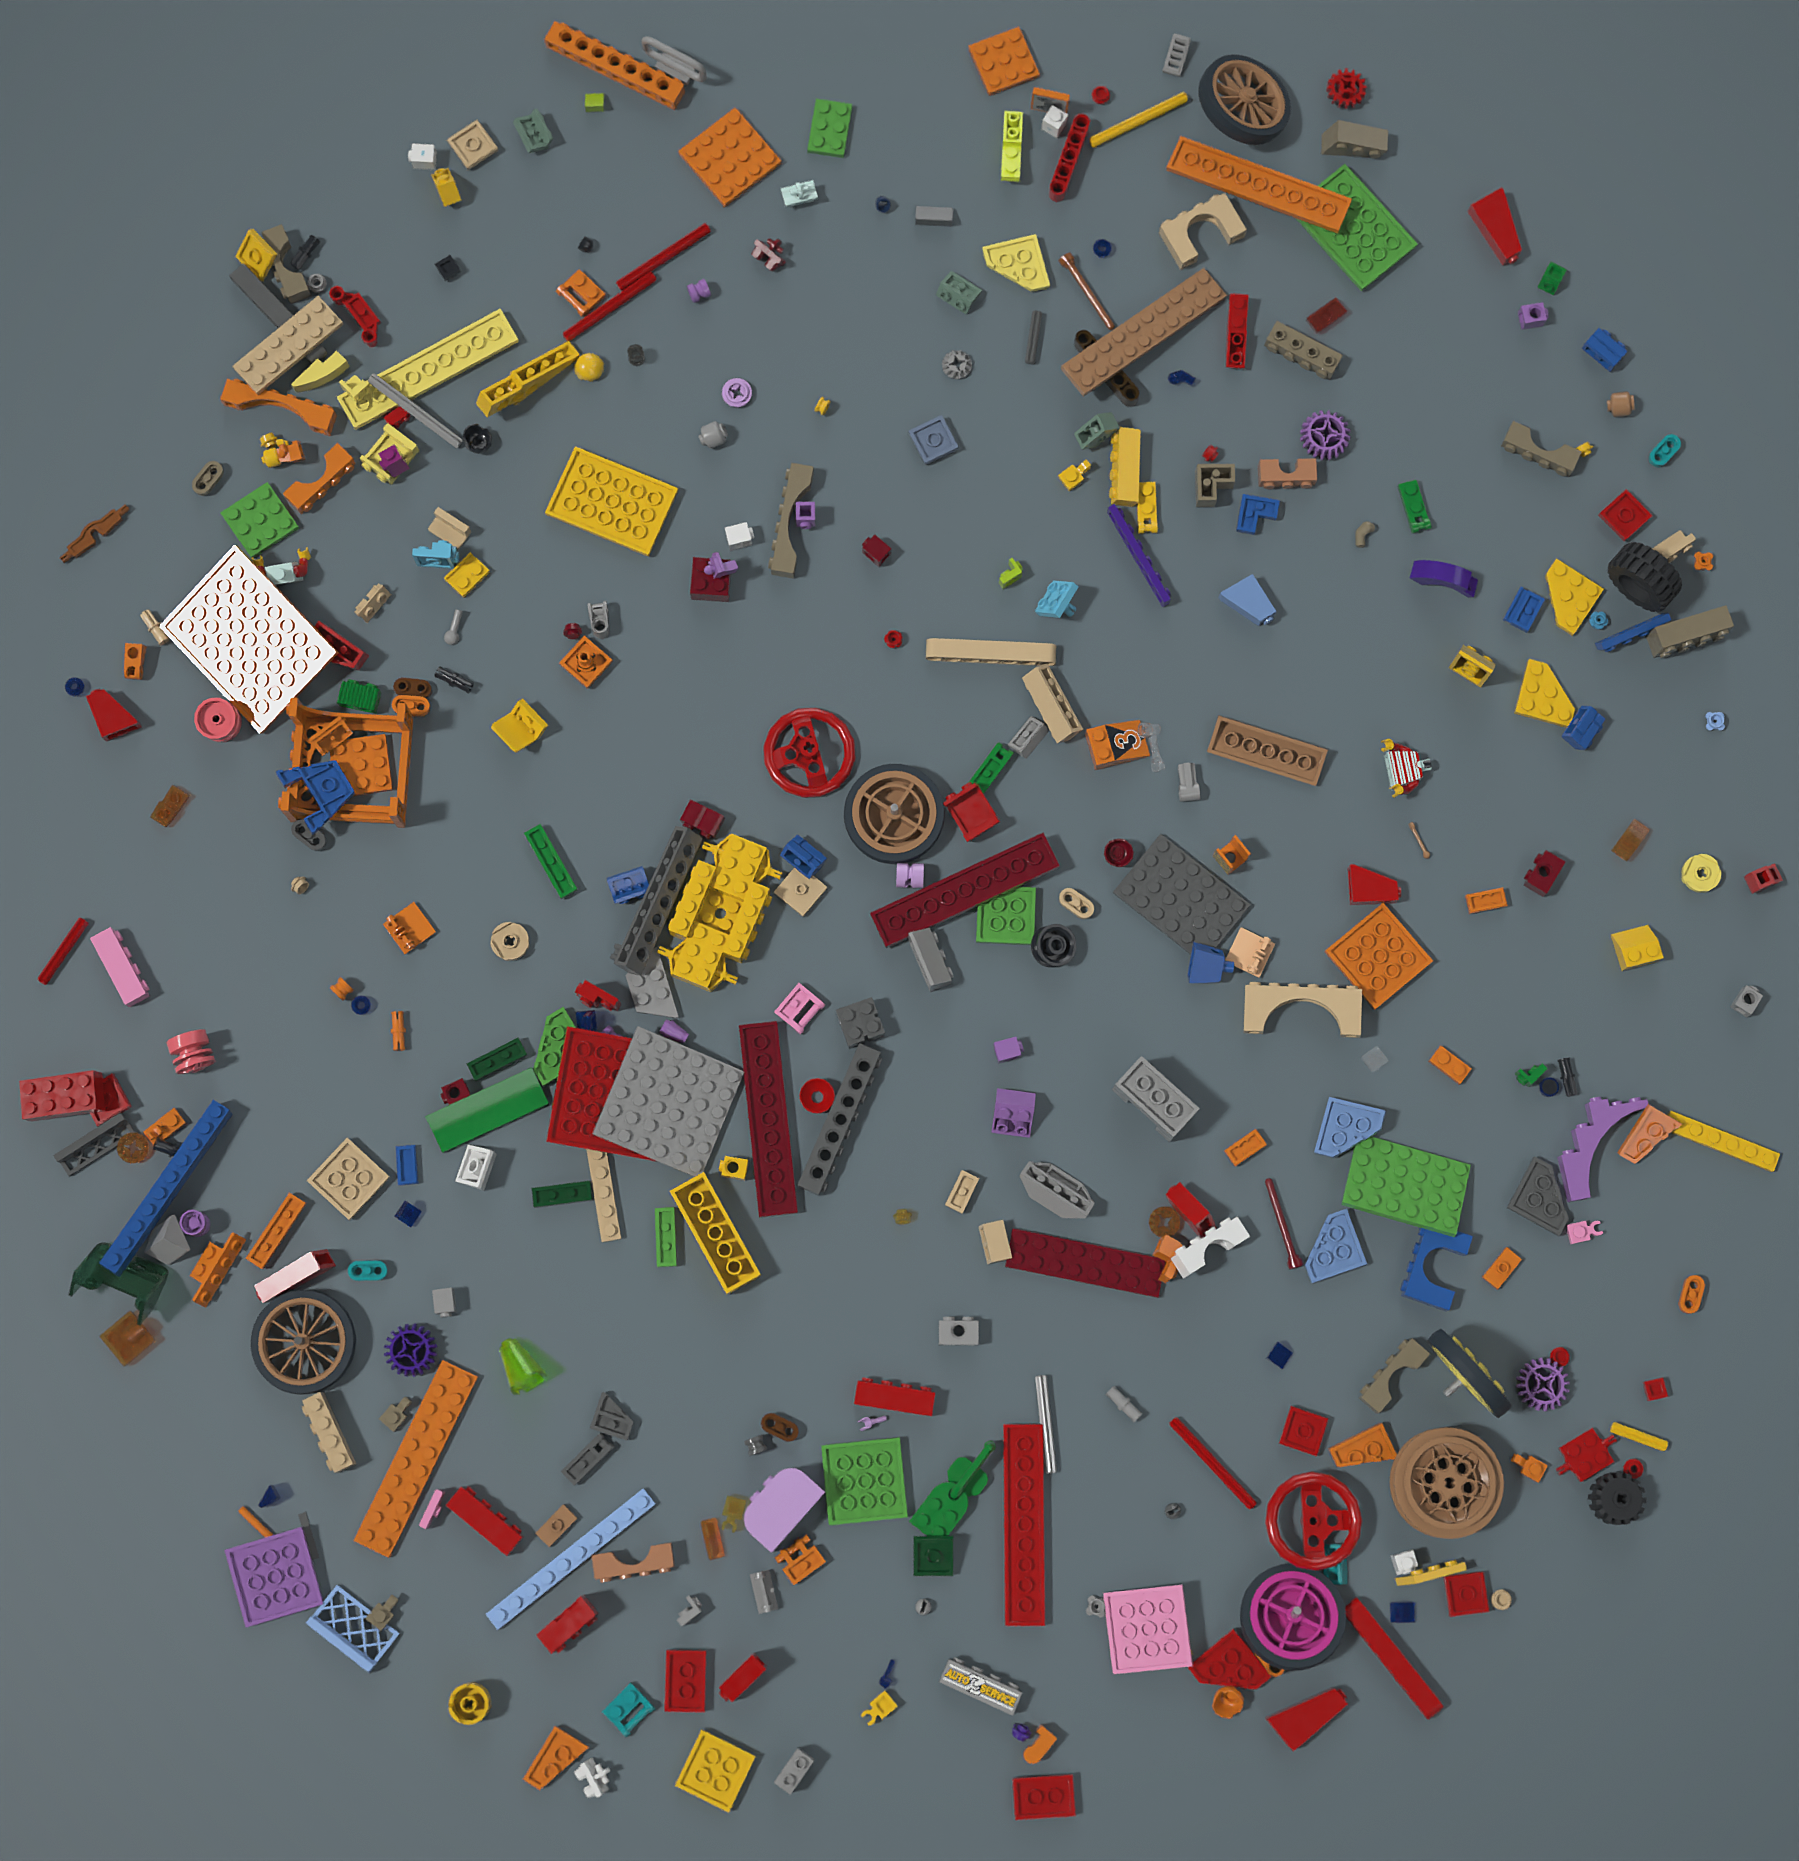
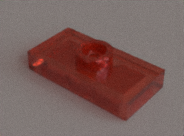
[1306,297,1347,334]

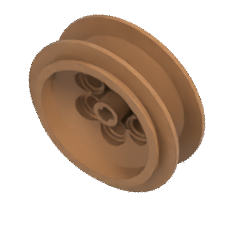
[1390,1428,1504,1539]

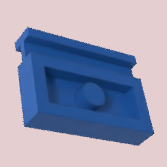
[1503,587,1545,633]

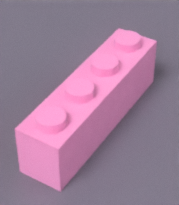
[90,927,150,1008]

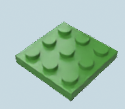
[220,482,299,558]
[976,887,1036,945]

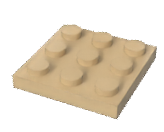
[307,1138,390,1220]

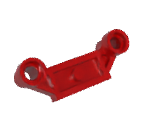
[329,286,381,347]

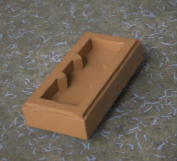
[535,1504,578,1547]

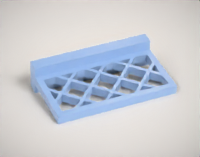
[306,1585,399,1674]

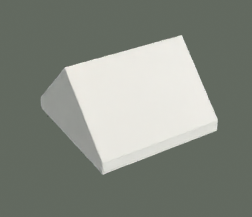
[455,1145,497,1191]

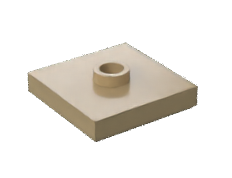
[447,120,499,170]
[774,867,828,917]

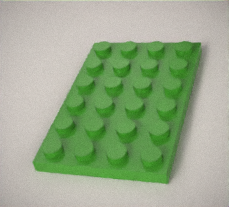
[1295,164,1418,291]
[1341,1136,1471,1237]

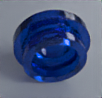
[1093,239,1111,258]
[65,677,85,697]
[351,996,371,1015]

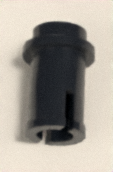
[153,1138,180,1158]

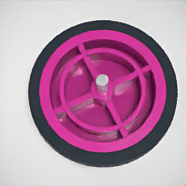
[1240,1563,1346,1671]

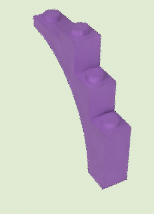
[1557,1097,1648,1203]

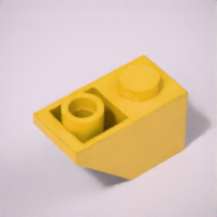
[431,168,461,207]

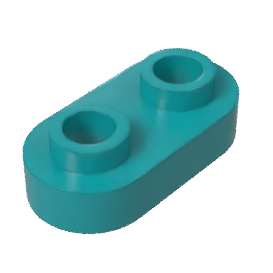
[1648,434,1681,467]
[348,1261,388,1281]

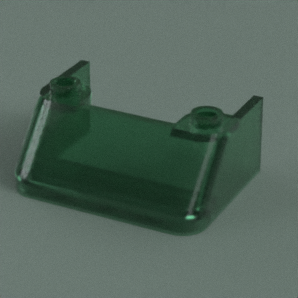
[69,1242,169,1326]

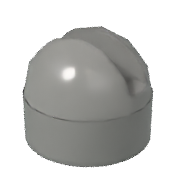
[915,1599,931,1615]

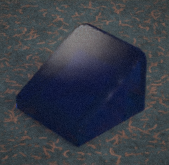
[1266,1342,1292,1369]
[258,1485,280,1508]
[1390,1602,1415,1623]

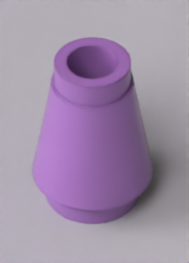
[659,1019,689,1044]

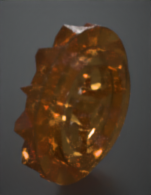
[117,1132,149,1163]
[1149,1207,1180,1237]

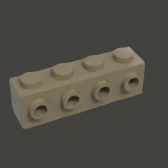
[1264,321,1343,380]

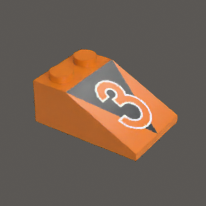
[1085,720,1150,770]

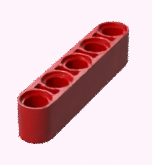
[1049,114,1090,202]

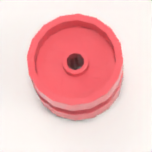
[194,698,242,742]

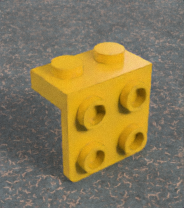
[491,698,548,753]

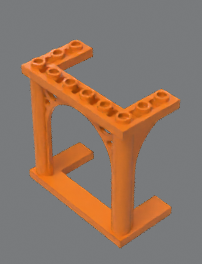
[278,697,414,828]

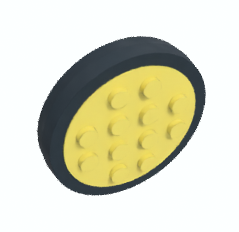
[1427,1328,1512,1418]

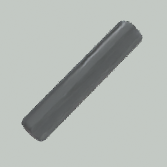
[1025,310,1042,365]

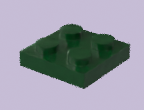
[913,1536,953,1576]

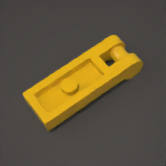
[1137,482,1157,534]

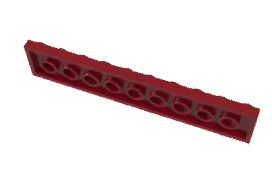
[870,832,1060,948]
[739,1021,798,1218]

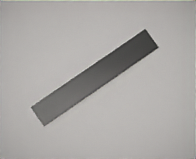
[298,1512,319,1560]

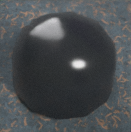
[463,424,492,454]

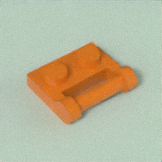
[556,269,606,317]

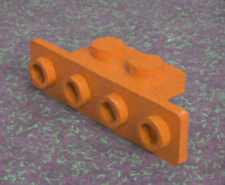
[190,1232,246,1307]

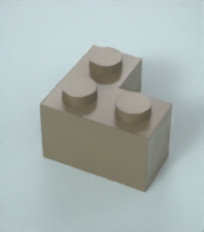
[1195,464,1235,507]

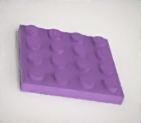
[225,1526,324,1627]

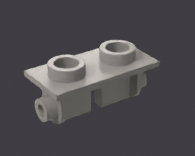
[750,1570,778,1614]

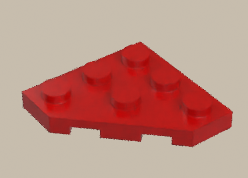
[1187,1629,1271,1690]

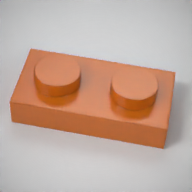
[1428,1045,1472,1085]

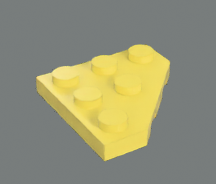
[982,234,1050,292]

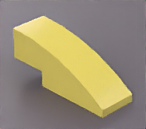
[291,351,350,393]

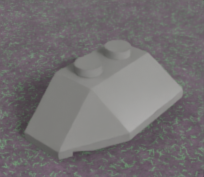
[1020,1161,1095,1218]

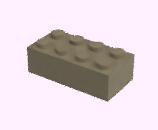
[1646,605,1734,658]

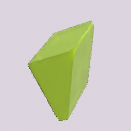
[585,93,604,112]

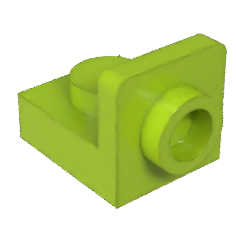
[999,558,1023,589]

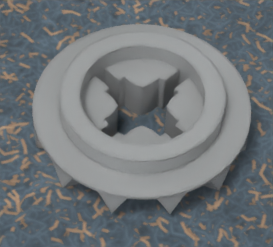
[942,350,972,379]

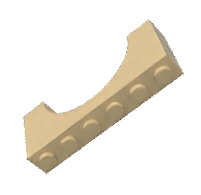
[1244,982,1362,1038]

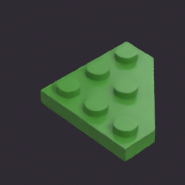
[533,1007,576,1086]

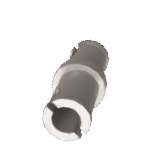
[1106,1386,1143,1422]

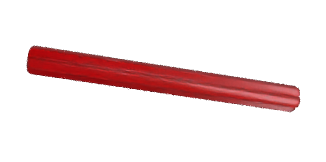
[616,223,711,291]
[563,272,656,342]
[1169,1417,1257,1510]

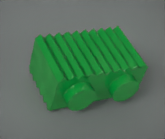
[337,679,381,714]

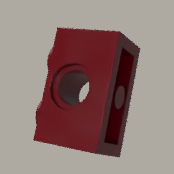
[1523,850,1566,897]

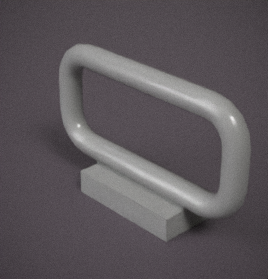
[641,36,707,86]

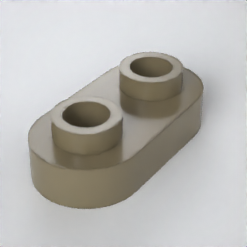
[192,461,224,496]

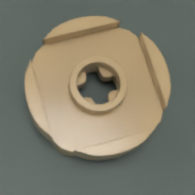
[490,922,529,961]

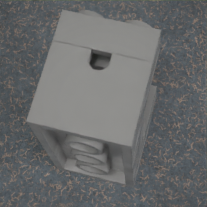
[1112,1056,1200,1142]

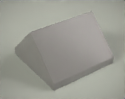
[144,1214,190,1265]

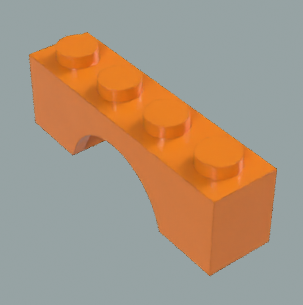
[283,443,356,514]

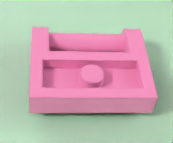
[774,983,825,1035]

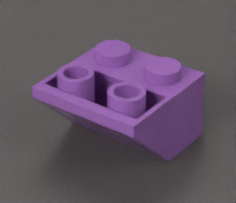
[991,1088,1036,1138]

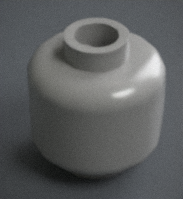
[699,421,728,449]

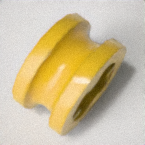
[814,397,831,416]

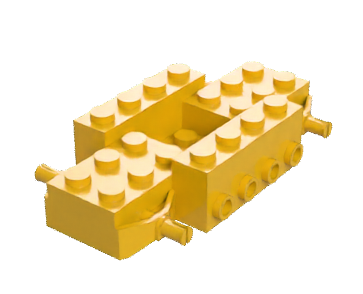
[657,833,783,992]

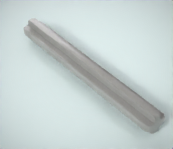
[1035,1375,1057,1474]

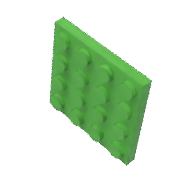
[821,1437,908,1525]

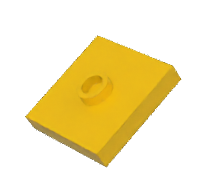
[235,229,277,282]

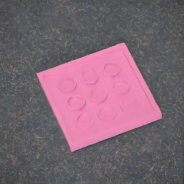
[1103,1585,1193,1674]

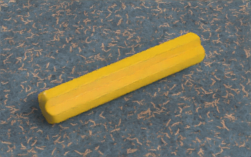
[1610,1422,1668,1451]

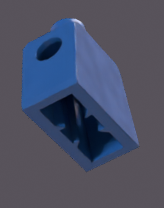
[1187,942,1234,983]

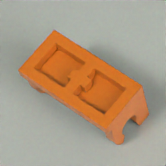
[309,716,353,756]

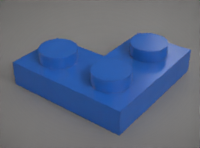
[1236,494,1280,535]

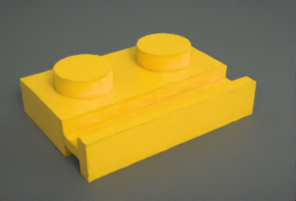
[444,552,490,598]

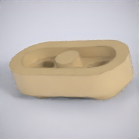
[1059,888,1094,919]

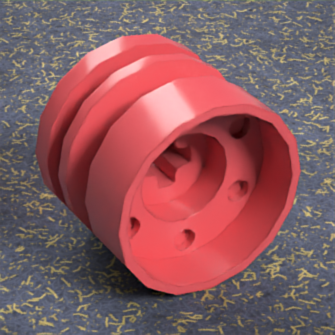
[166,1029,216,1074]

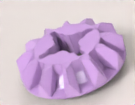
[722,378,752,408]

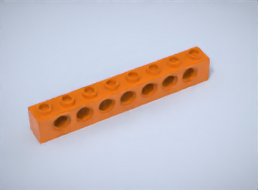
[544,21,685,110]

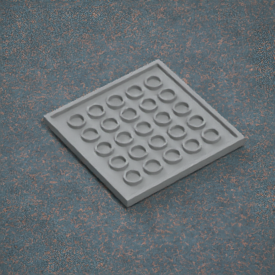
[592,1026,744,1177]

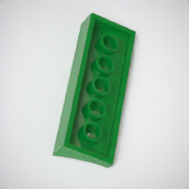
[425,1067,549,1153]

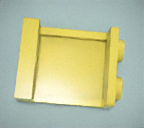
[360,423,419,485]

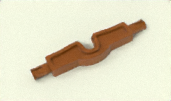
[59,504,130,564]

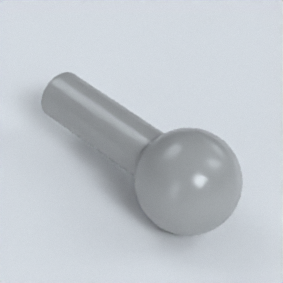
[444,609,463,645]

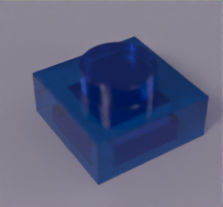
[394,1200,422,1227]

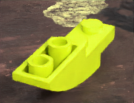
[1001,111,1023,182]

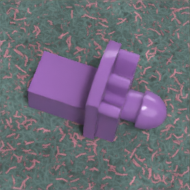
[704,552,738,578]

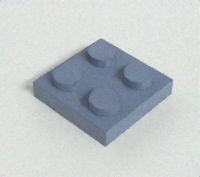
[908,415,959,465]

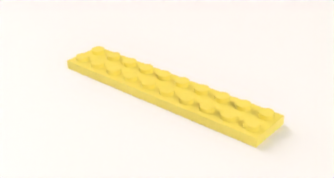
[337,309,519,430]

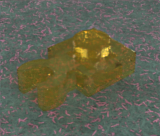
[721,1495,746,1533]

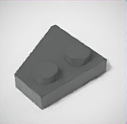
[590,1392,634,1441]

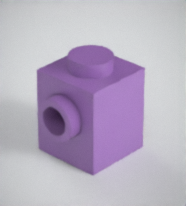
[796,502,815,529]

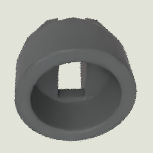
[1165,1503,1181,1519]

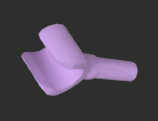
[857,1416,886,1431]

